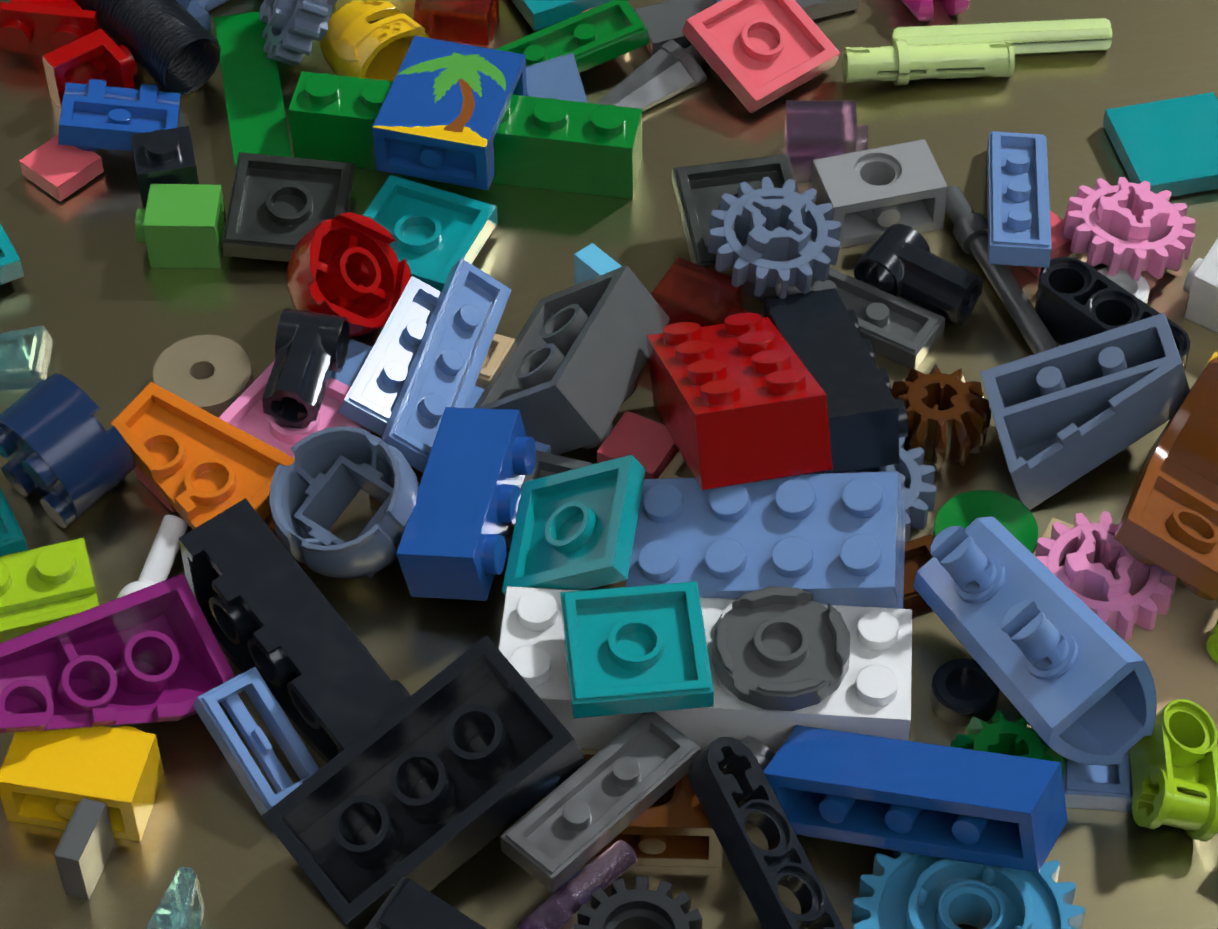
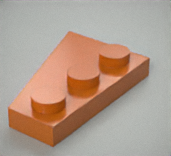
[110,382,295,529]

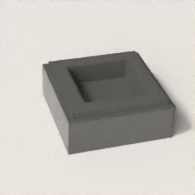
[54,798,116,900]

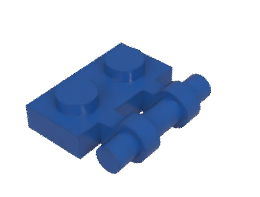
[58,79,181,151]

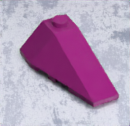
[0,573,242,733]

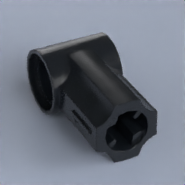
[853,224,984,324]
[262,308,350,429]

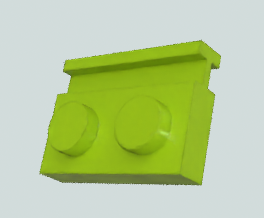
[0,537,99,643]

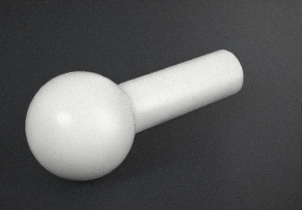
[116,515,188,599]

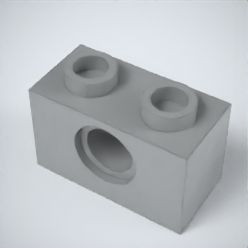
[811,139,948,248]

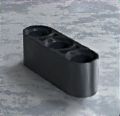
[1035,257,1191,370]

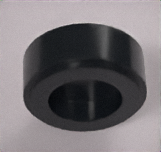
[930,659,1000,727]

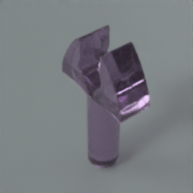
[516,840,637,929]

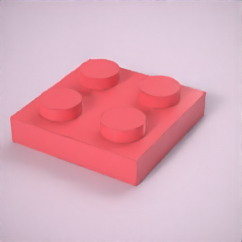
[682,0,841,113]

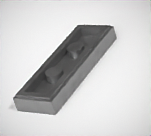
[500,712,701,893]

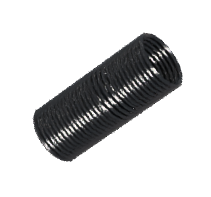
[74,0,221,95]

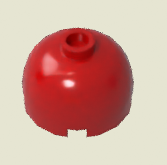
[287,212,411,339]

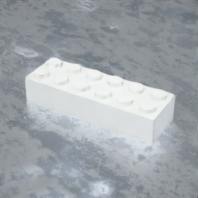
[499,586,912,754]

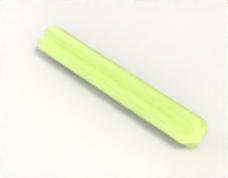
[891,18,1113,55]

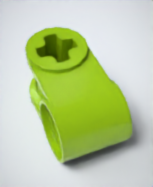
[1127,699,1218,842]

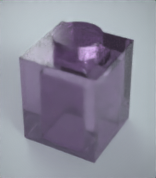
[784,100,868,183]

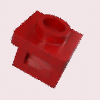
[42,28,138,109]

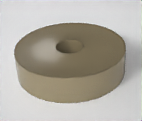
[153,334,254,417]

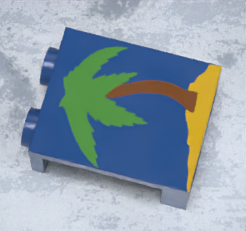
[372,36,527,190]

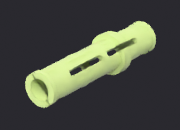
[842,40,1015,86]

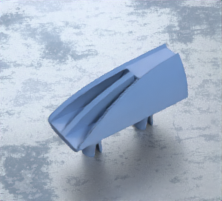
[913,516,1157,765]

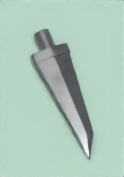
[595,39,707,112]

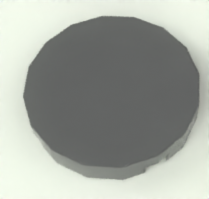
[712,587,850,711]

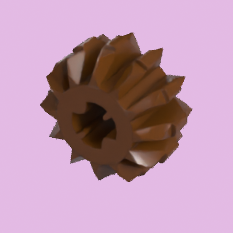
[891,364,991,471]

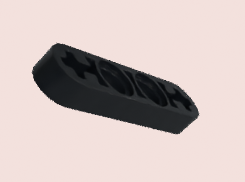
[689,737,844,929]

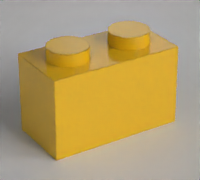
[0,725,164,842]

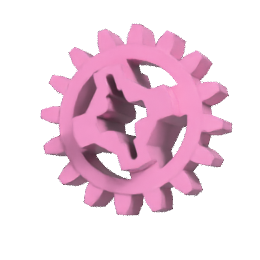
[1063,177,1196,280]
[1035,511,1177,641]

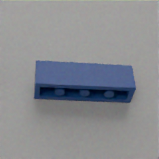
[763,725,1068,873]

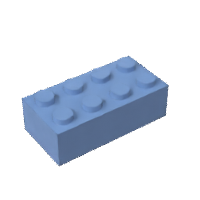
[625,471,906,609]

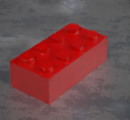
[647,313,833,490]

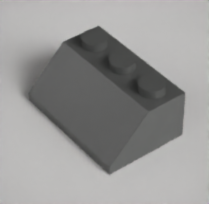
[473,265,670,455]

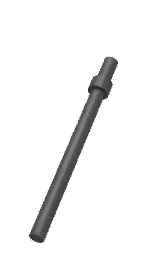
[945,186,1058,354]

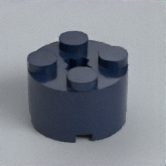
[0,373,135,528]

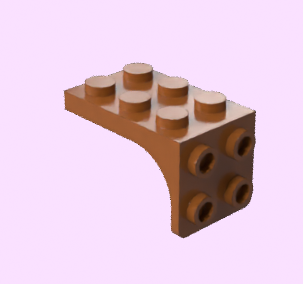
[1114,358,1218,601]

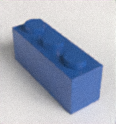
[396,407,536,601]

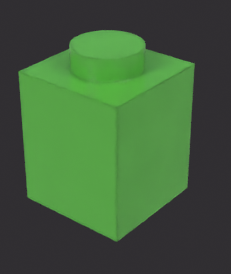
[135,184,226,269]

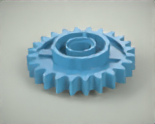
[851,850,1085,929]

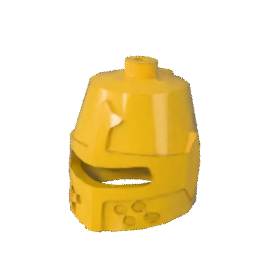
[320,0,429,81]

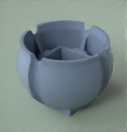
[269,426,419,579]

